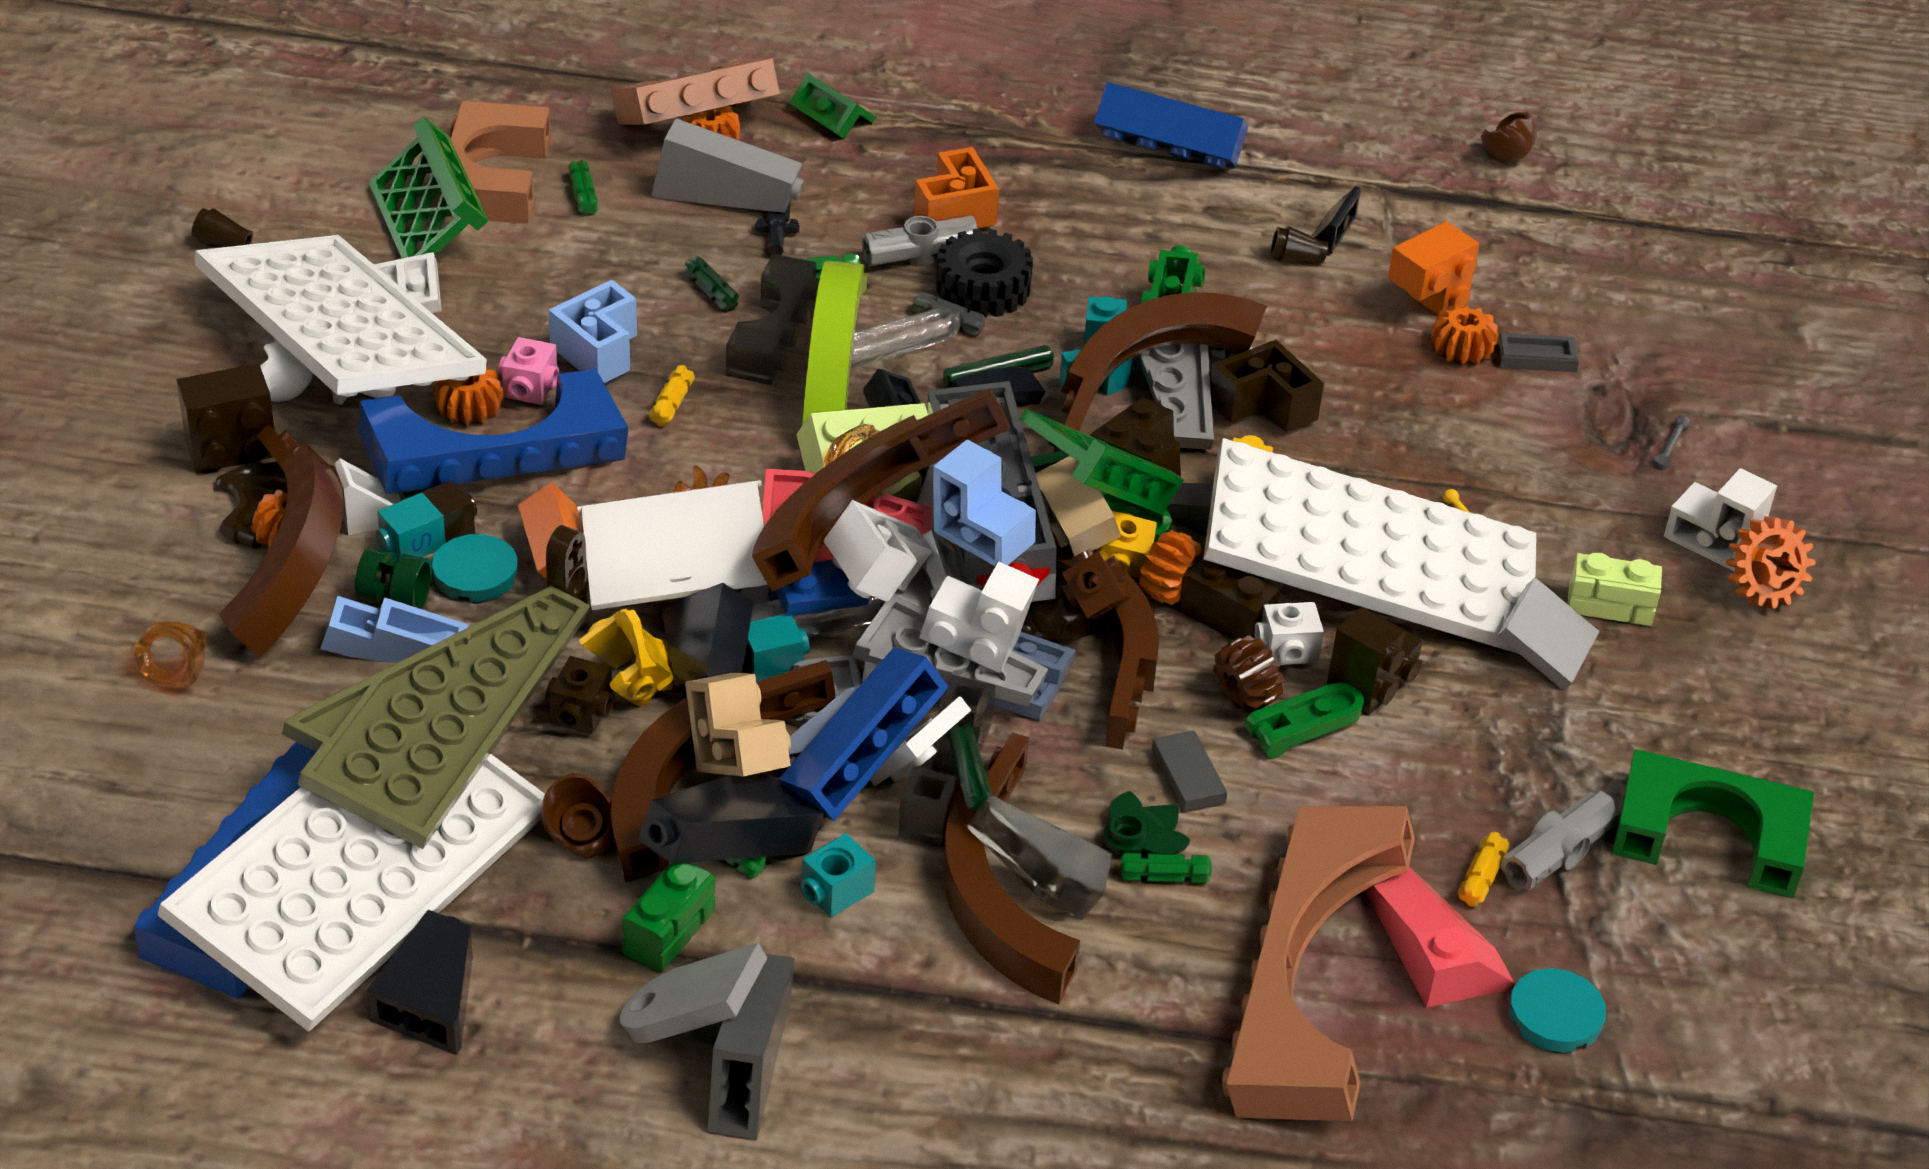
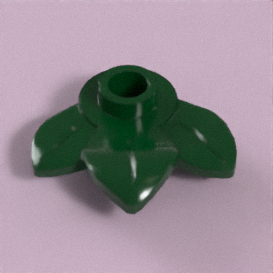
[1104,791,1190,855]

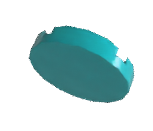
[432,534,518,602]
[1508,968,1606,1053]

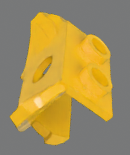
[579,609,675,707]

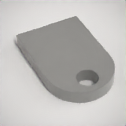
[619,943,767,1043]

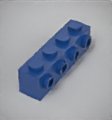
[1094,82,1249,170]
[778,647,949,821]

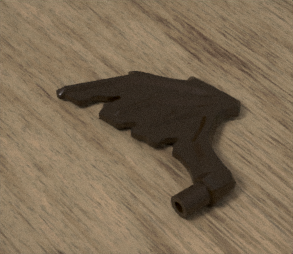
[216,461,334,549]

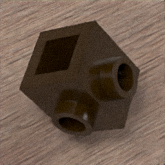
[545,656,614,734]

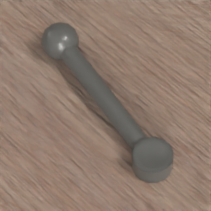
[1653,415,1690,470]

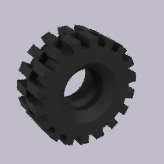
[936,229,1033,317]

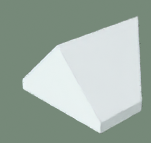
[333,459,405,535]

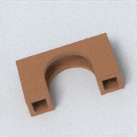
[610,58,780,125]
[434,101,551,224]

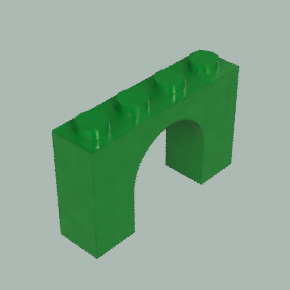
[1612,749,1814,899]

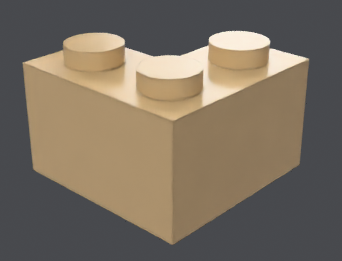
[1036,456,1121,557]
[685,673,791,777]

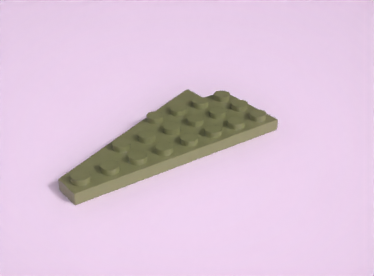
[282,586,590,849]

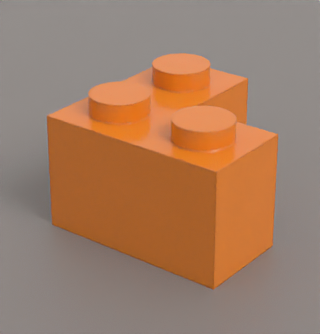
[914,147,999,229]
[1388,221,1479,315]

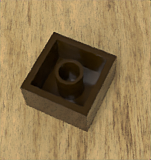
[176,363,275,473]

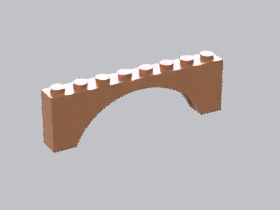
[1222,806,1415,1121]

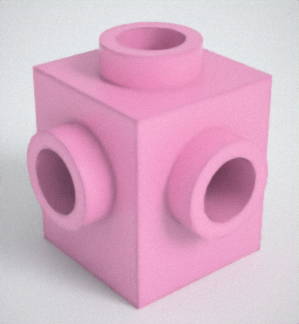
[498,337,559,405]

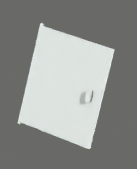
[577,480,768,610]

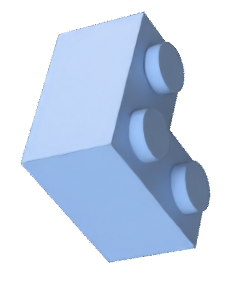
[549,280,637,383]
[933,439,1036,567]

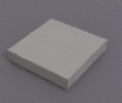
[1498,577,1600,690]

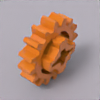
[1726,516,1815,608]

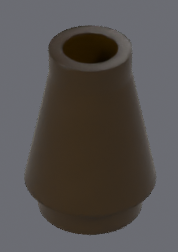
[192,208,253,247]
[1270,225,1328,264]

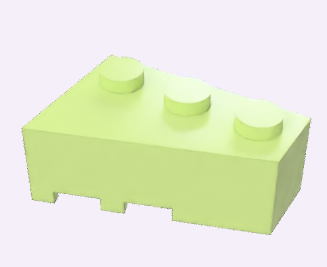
[796,403,928,473]

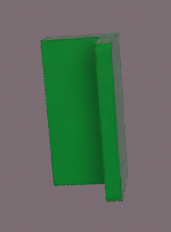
[789,73,877,139]

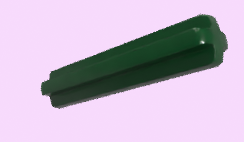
[943,345,1054,388]
[949,724,992,812]

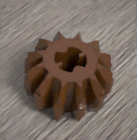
[1213,635,1285,713]

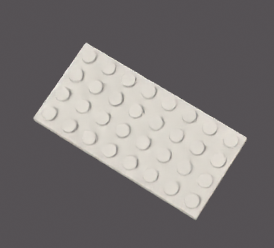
[195,235,487,397]
[1204,438,1536,654]
[158,754,545,1032]

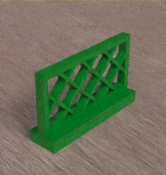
[369,116,489,259]
[1019,409,1184,514]

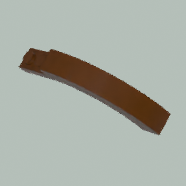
[1048,293,1267,452]
[752,388,1009,591]
[218,424,344,657]
[1052,533,1159,750]
[611,660,835,883]
[943,732,1080,1005]

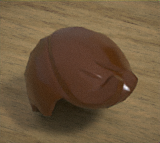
[1480,111,1537,163]
[541,773,614,859]

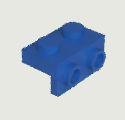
[768,560,870,616]

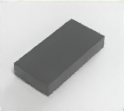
[1496,333,1579,372]
[1152,730,1228,812]

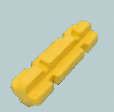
[649,365,695,427]
[1458,832,1509,907]

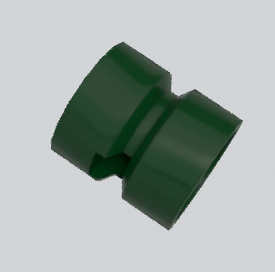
[355,547,432,609]

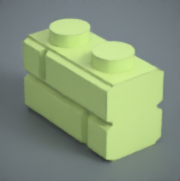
[1567,553,1662,626]

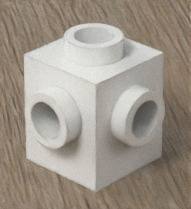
[1254,602,1324,665]

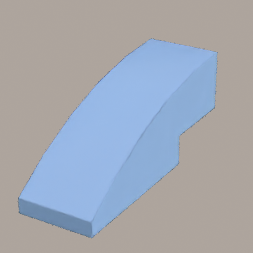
[320,596,469,663]

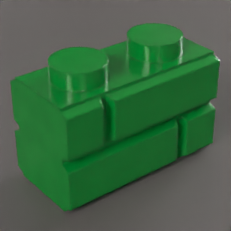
[622,863,715,972]

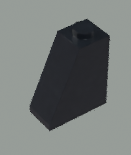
[662,583,754,692]
[367,909,473,1055]

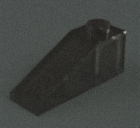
[967,794,1112,920]

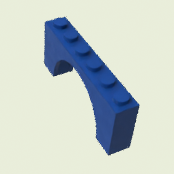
[358,369,628,494]
[134,742,316,999]

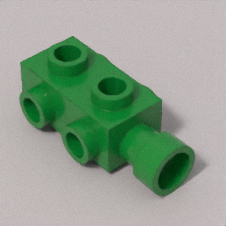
[1141,245,1206,303]

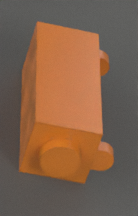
[518,482,589,588]

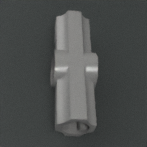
[861,216,977,267]
[1500,791,1620,891]

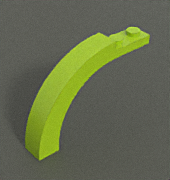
[802,261,868,425]

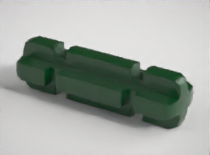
[685,256,739,311]

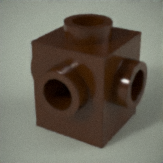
[1062,549,1132,619]

